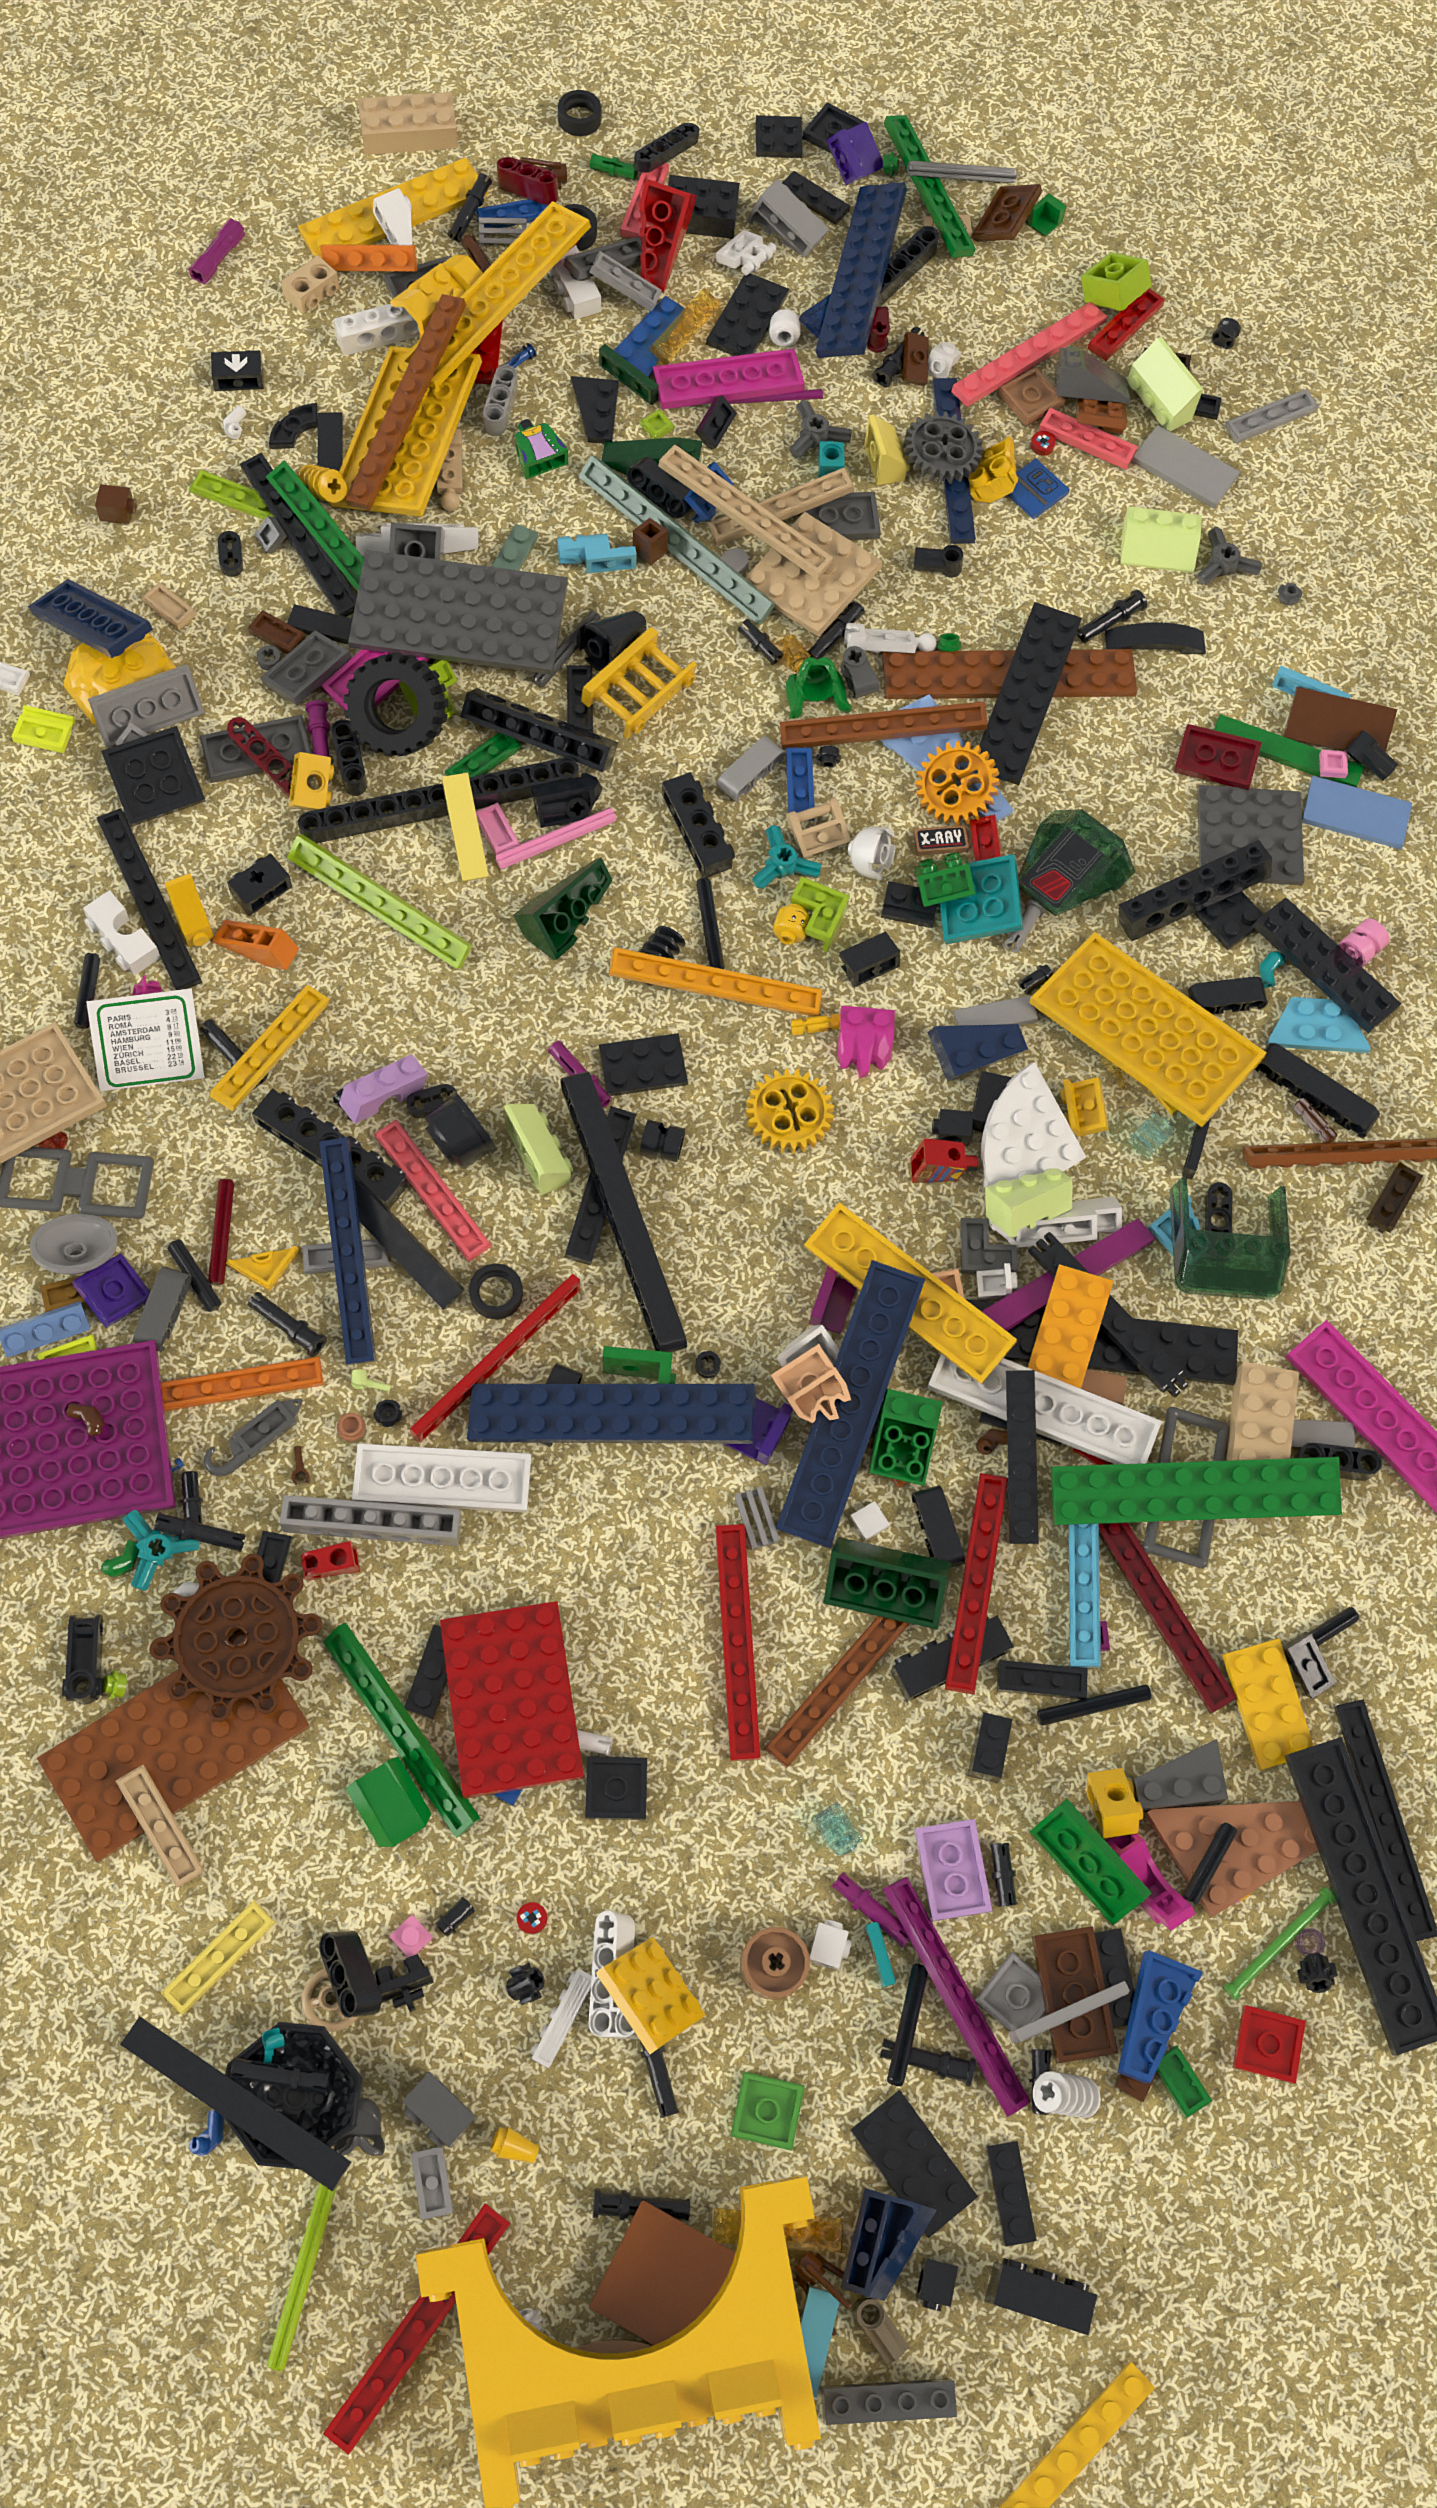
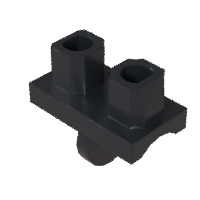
[375,1954,434,2012]

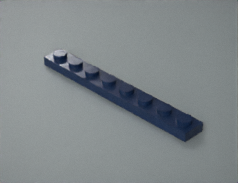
[932,378,976,544]
[319,1137,377,1365]

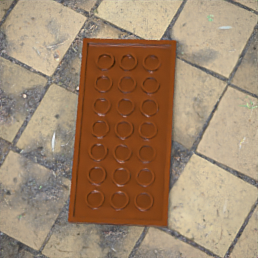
[37,1630,311,1863]

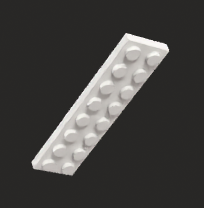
[927,1354,1162,1464]

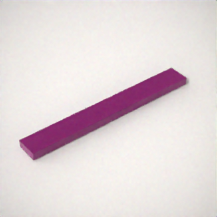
[981,1218,1155,1331]
[883,1877,1030,2117]

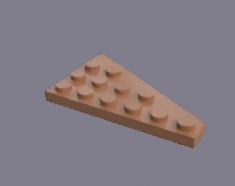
[1144,1801,1318,1918]

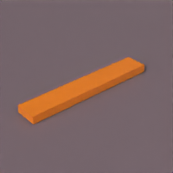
[161,1356,324,1411]

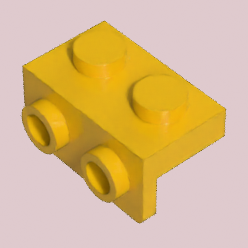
[1060,1077,1109,1137]

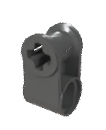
[841,646,879,699]

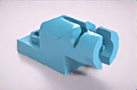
[557,534,637,574]

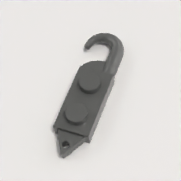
[204,1398,303,1477]

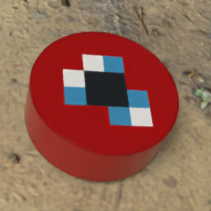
[1030,431,1056,456]
[517,1902,548,1935]

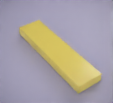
[442,773,488,882]
[161,1900,276,2016]

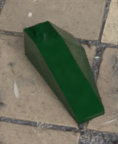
[601,437,703,475]
[513,857,612,960]

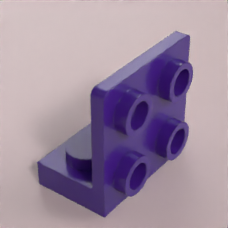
[826,122,883,186]
[723,1398,793,1466]

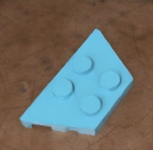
[1266,997,1370,1053]

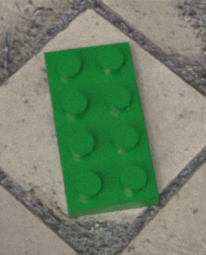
[1030,1798,1152,1926]

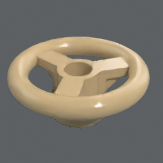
[301,1969,358,2032]

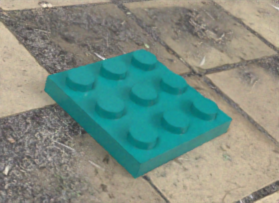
[940,854,1024,944]

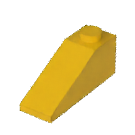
[164,873,213,947]

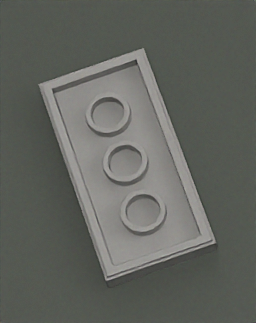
[1131,425,1240,509]
[88,664,205,748]

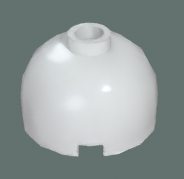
[848,826,895,880]

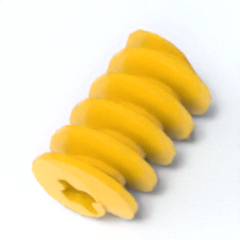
[298,464,348,503]

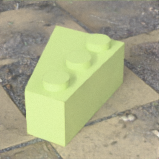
[985,1168,1072,1238]

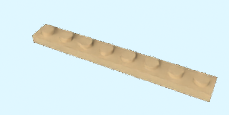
[659,445,833,579]

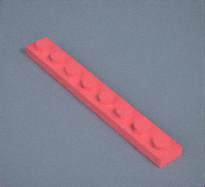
[951,302,1107,407]

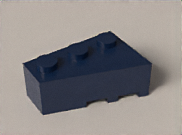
[927,1024,1028,1082]

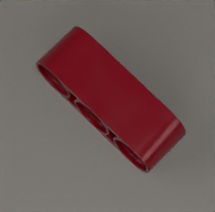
[497,157,559,205]

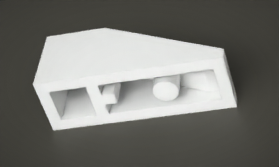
[373,188,412,245]

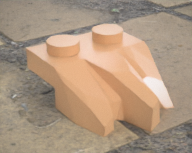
[770,1344,851,1423]

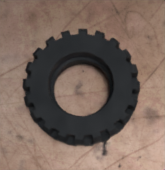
[343,653,449,757]

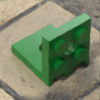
[602,1346,676,1384]

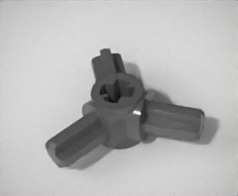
[789,400,852,458]
[1197,527,1262,585]

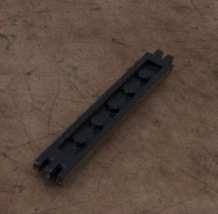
[1028,1232,1188,1398]

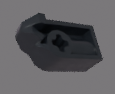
[531,773,603,828]

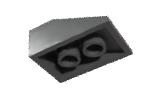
[1055,346,1130,403]

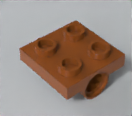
[1076,398,1127,435]

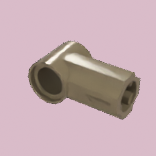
[852,2296,909,2365]

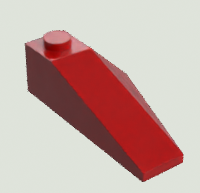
[639,179,697,293]

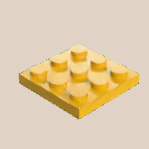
[596,1937,706,2054]

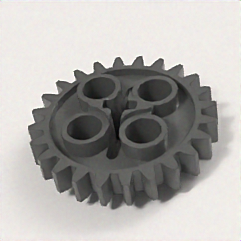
[903,411,984,484]

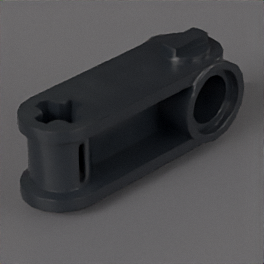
[62,1614,104,1705]

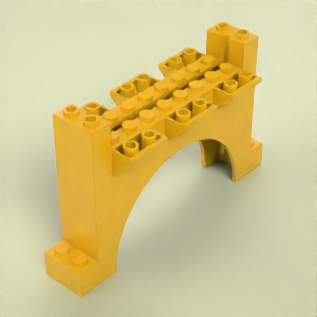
[416,2175,821,2508]

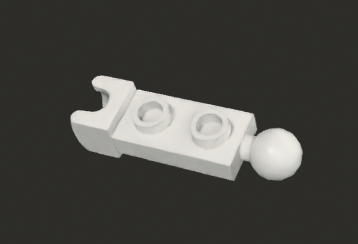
[844,623,937,653]

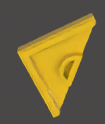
[226,1246,299,1292]

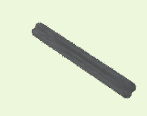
[907,161,1017,183]

